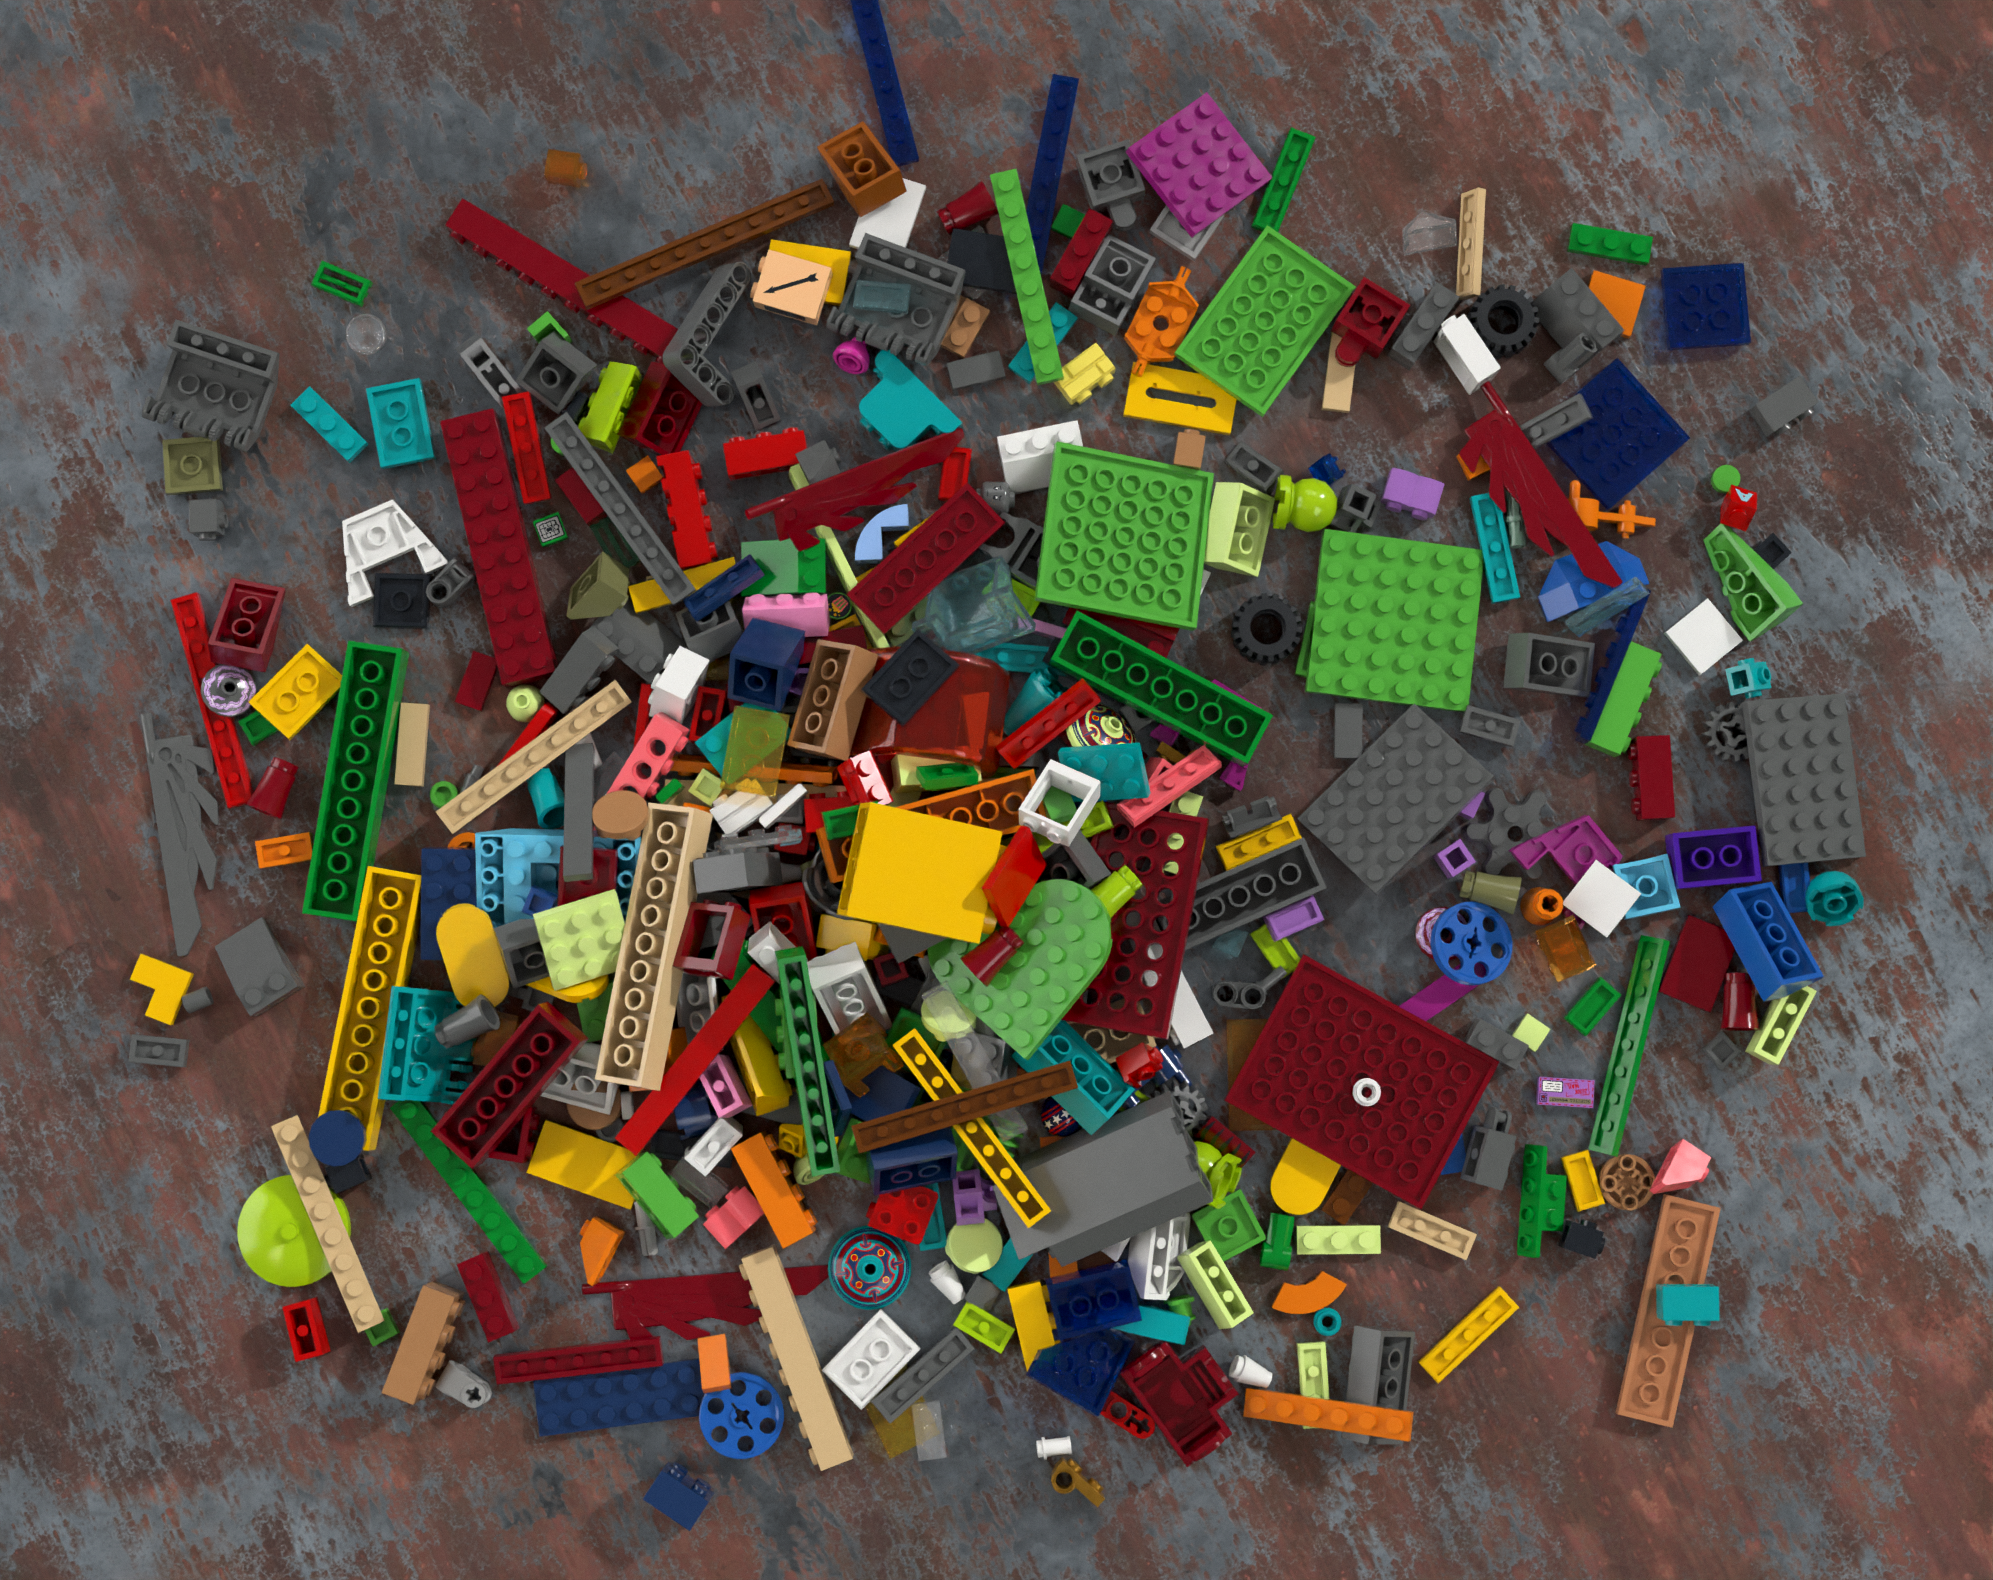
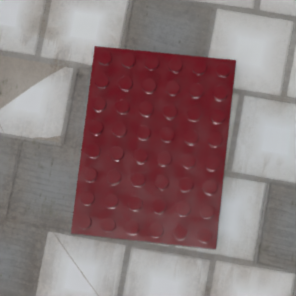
[1224,954,1499,1209]

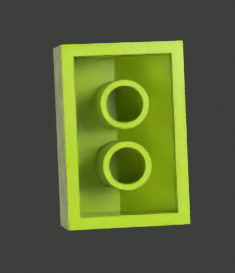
[578,361,643,454]

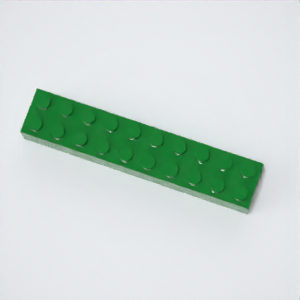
[302,641,409,922]

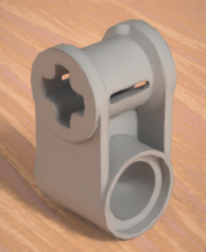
[435,1360,492,1408]

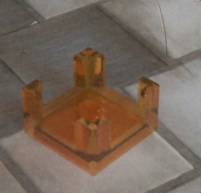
[823,1012,904,1098]

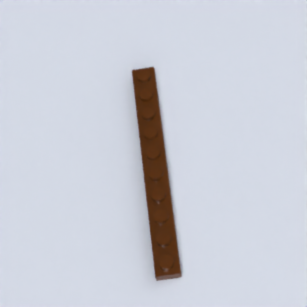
[575,178,834,310]

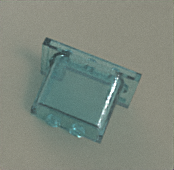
[912,555,1036,661]

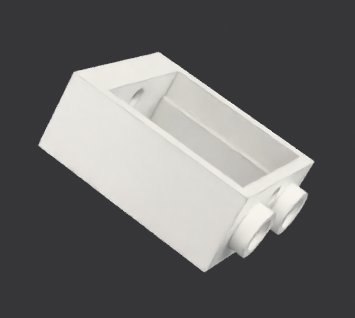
[1433,314,1501,395]
[1018,759,1100,847]

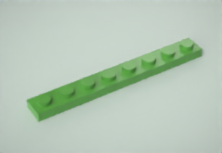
[990,169,1064,386]

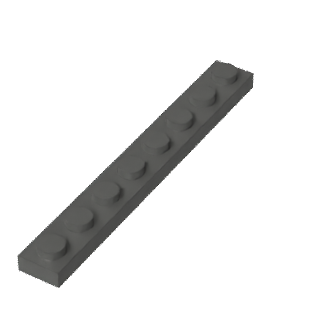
[544,412,696,606]

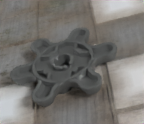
[1462,787,1557,882]

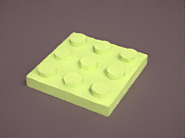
[533,889,625,991]

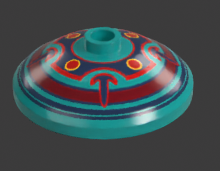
[828,1225,911,1310]

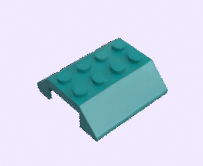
[378,986,476,1104]

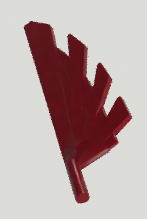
[1459,381,1623,588]
[745,427,964,551]
[582,1264,829,1340]

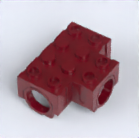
[1120,1340,1239,1467]

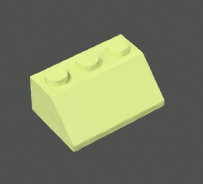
[1204,482,1275,577]

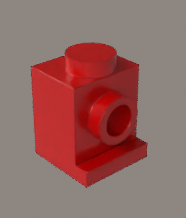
[1115,1042,1163,1089]

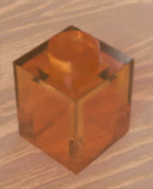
[544,149,587,188]

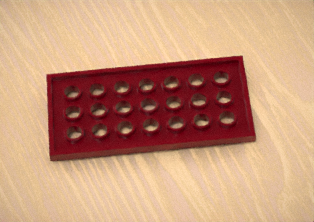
[1061,801,1209,1040]

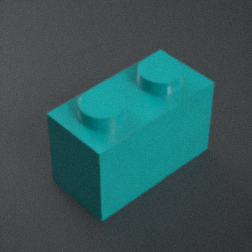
[1656,1284,1720,1326]

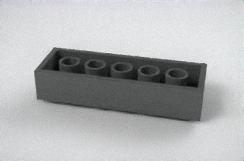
[1156,837,1327,950]

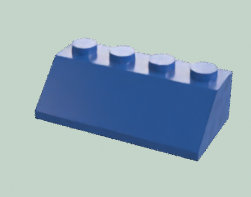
[1713,882,1824,1002]

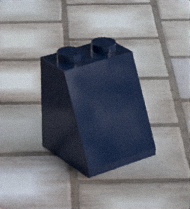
[727,618,805,712]
[841,1049,921,1121]

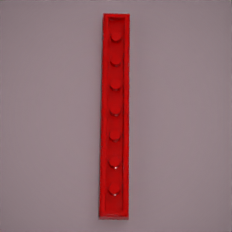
[170,592,254,809]
[615,963,776,1156]

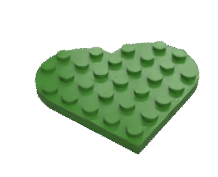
[928,879,1113,1060]

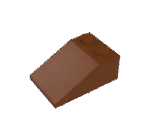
[817,121,907,218]

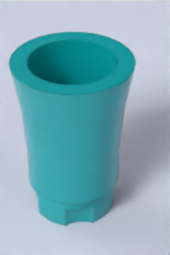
[526,768,565,829]

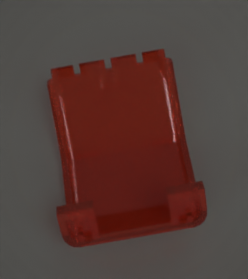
[849,646,1010,779]

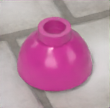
[833,337,870,374]

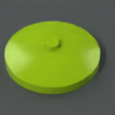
[237,1175,351,1287]

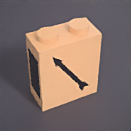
[750,249,833,325]

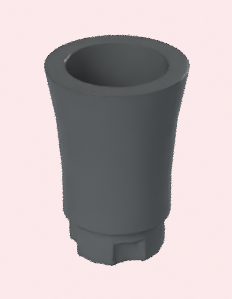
[434,995,500,1049]

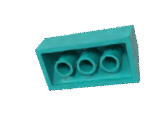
[1011,1020,1135,1135]

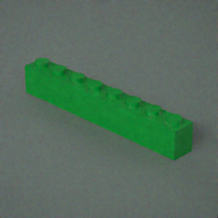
[774,946,840,1177]

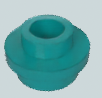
[1313,1308,1341,1336]

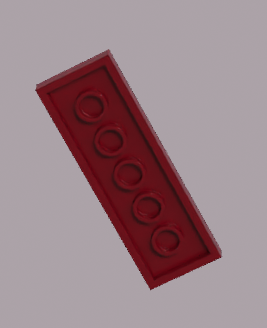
[847,482,1005,635]

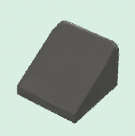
[964,1274,1001,1312]

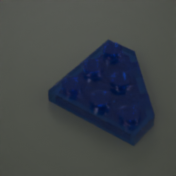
[1026,1327,1135,1417]

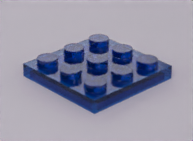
[1660,263,1751,351]

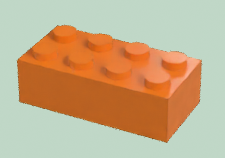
[731,1131,818,1249]

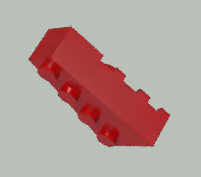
[656,450,718,571]

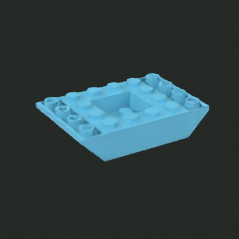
[475,828,641,928]

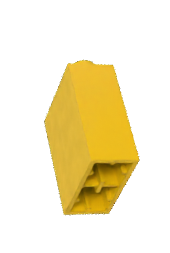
[837,802,1007,944]

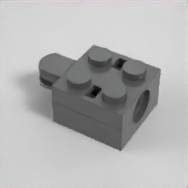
[1076,139,1145,231]
[950,1017,1018,1090]

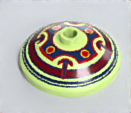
[1066,703,1137,747]

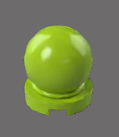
[1273,475,1338,532]
[1194,1141,1242,1209]

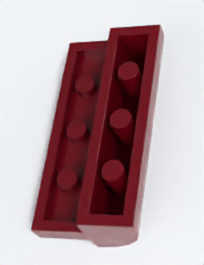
[1062,607,1180,658]

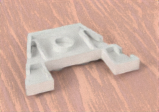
[342,500,449,607]

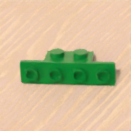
[1517,1144,1567,1258]

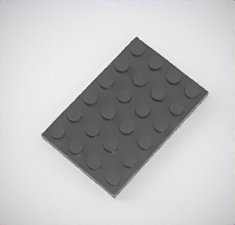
[1742,693,1866,867]
[1297,704,1494,896]

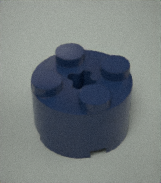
[674,1079,717,1141]

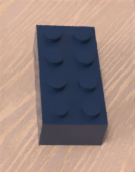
[421,847,477,960]

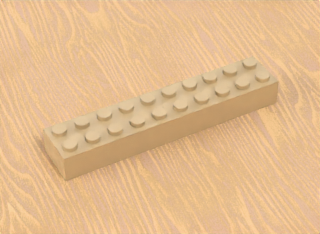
[595,803,713,1091]

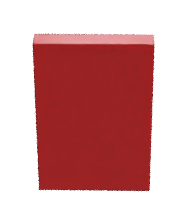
[982,826,1047,927]

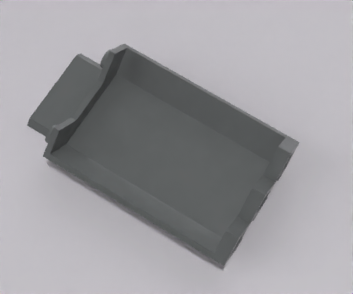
[992,1091,1213,1267]

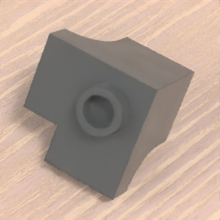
[1329,484,1382,533]

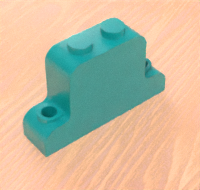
[859,350,963,452]

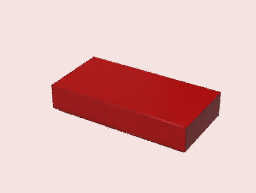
[938,447,972,501]

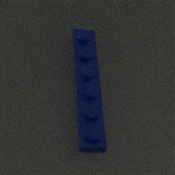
[1574,586,1651,744]

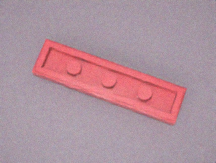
[1117,745,1222,827]

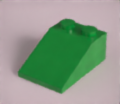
[741,538,826,597]

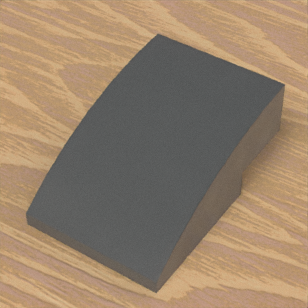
[1068,234,1156,336]

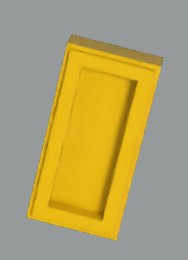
[1560,1150,1605,1212]

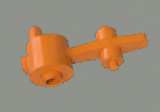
[1568,480,1656,539]

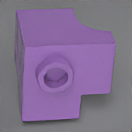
[952,1169,997,1226]

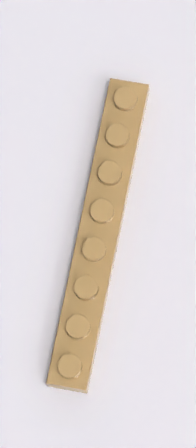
[436,680,632,834]
[271,1115,384,1333]

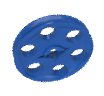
[1430,902,1512,986]
[699,1372,784,1459]

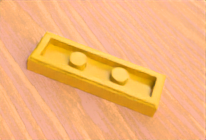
[1215,814,1302,871]

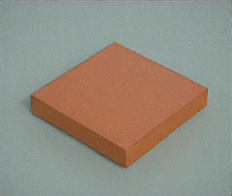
[1588,270,1646,339]

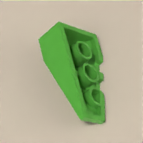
[1703,524,1803,642]

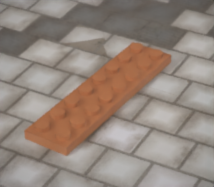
[1616,1194,1721,1428]

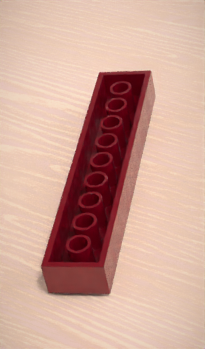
[440,408,558,689]

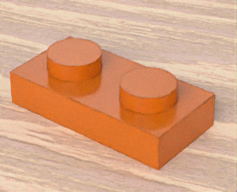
[255,832,314,869]

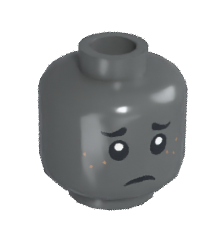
[977,481,1015,516]

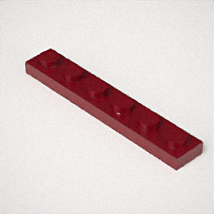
[493,1336,664,1385]

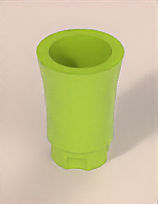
[1091,865,1143,919]

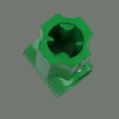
[1259,1212,1295,1271]

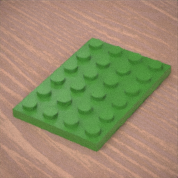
[1174,225,1356,417]

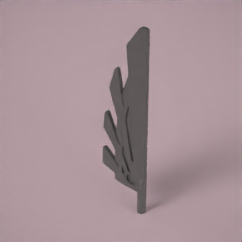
[140,713,219,956]

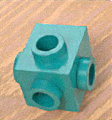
[1725,658,1772,699]

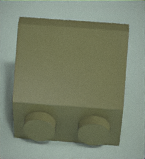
[567,552,630,619]

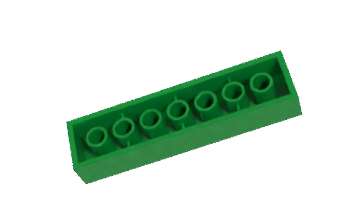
[1049,611,1273,767]

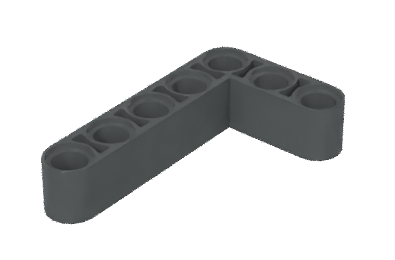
[663,262,751,407]

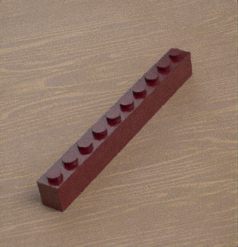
[445,198,681,364]

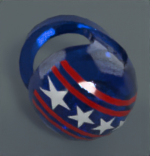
[1040,1096,1082,1137]

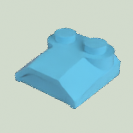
[1612,854,1680,920]

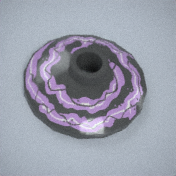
[200,664,257,717]

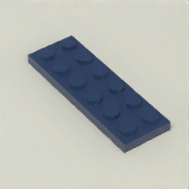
[533,1358,705,1437]

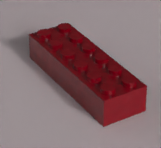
[431,1001,589,1169]

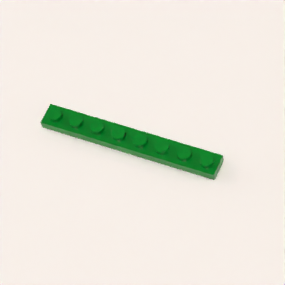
[1588,935,1670,1157]
[390,1100,547,1284]

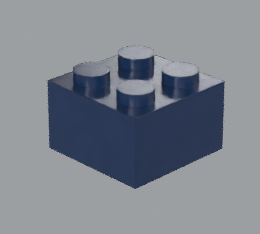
[643,1462,714,1531]

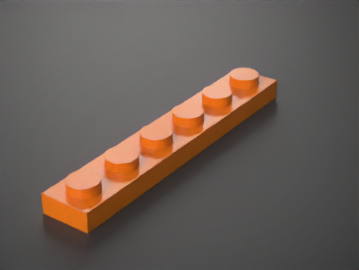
[670,754,837,787]
[1243,1388,1413,1441]

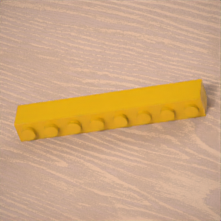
[892,1028,1051,1228]

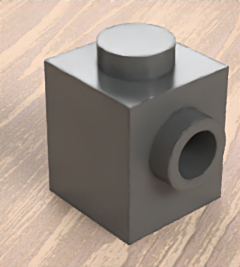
[189,499,228,541]

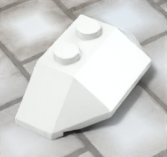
[1127,1212,1191,1300]

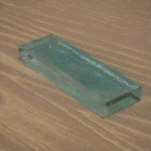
[1565,577,1650,637]

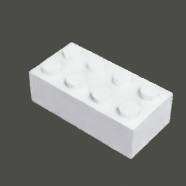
[807,942,892,1048]

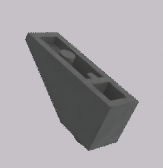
[456,333,523,411]

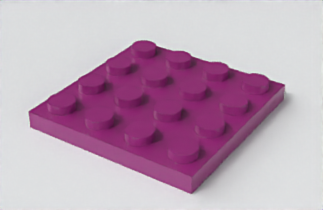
[1126,92,1272,238]

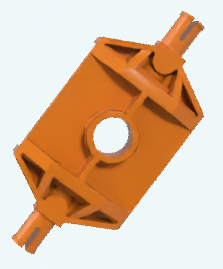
[1124,266,1199,377]

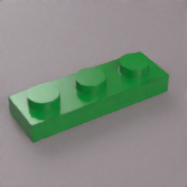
[1567,223,1653,266]

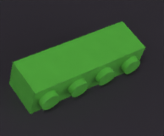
[1584,641,1662,757]

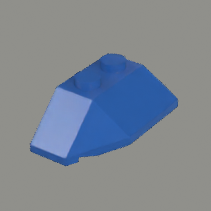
[1537,541,1650,622]

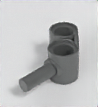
[1211,965,1287,1009]

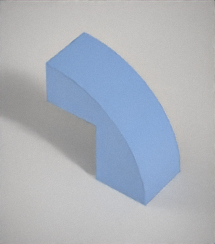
[855,504,909,565]

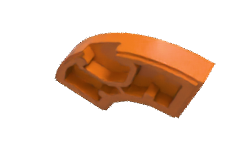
[1271,1270,1347,1314]

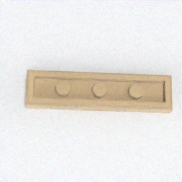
[1456,188,1486,301]

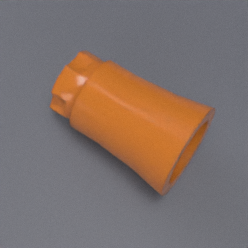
[1520,887,1563,925]

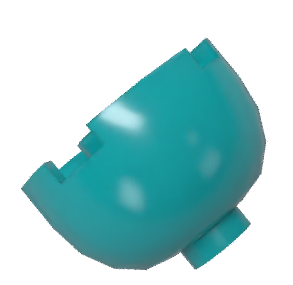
[1805,871,1864,926]

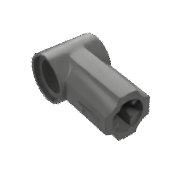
[1543,333,1597,385]

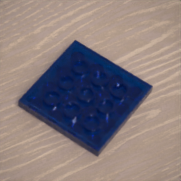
[1547,358,1690,511]

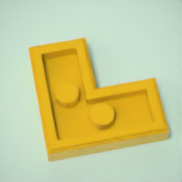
[130,954,194,1025]

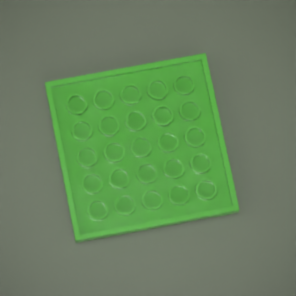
[1034,441,1214,631]
[1305,529,1484,713]

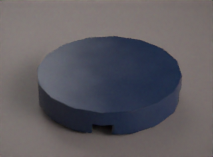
[309,1110,367,1166]

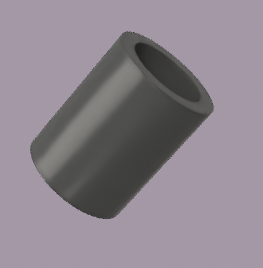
[182,986,214,1014]

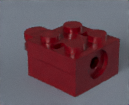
[1331,277,1410,367]

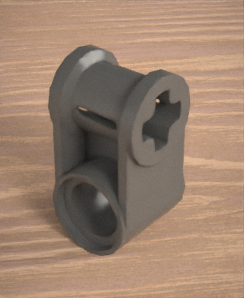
[426,556,477,608]

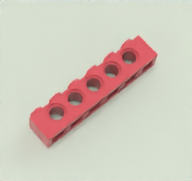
[594,712,689,830]

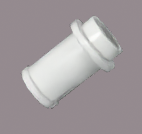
[1036,1436,1072,1460]

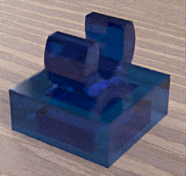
[1308,453,1346,487]

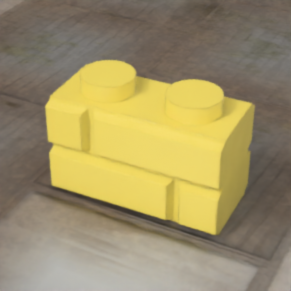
[1054,343,1115,405]

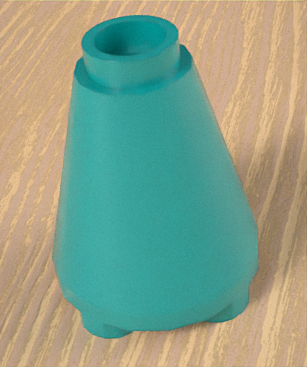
[1001,667,1069,736]

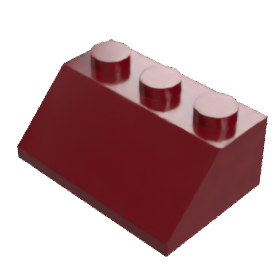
[617,361,702,456]

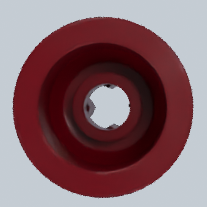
[937,180,999,235]
[245,757,299,820]
[960,926,1024,987]
[1720,972,1760,1031]

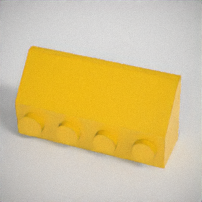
[721,995,792,1116]

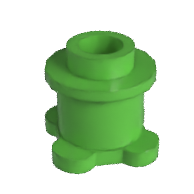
[1163,1294,1196,1326]

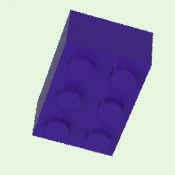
[1665,826,1762,890]

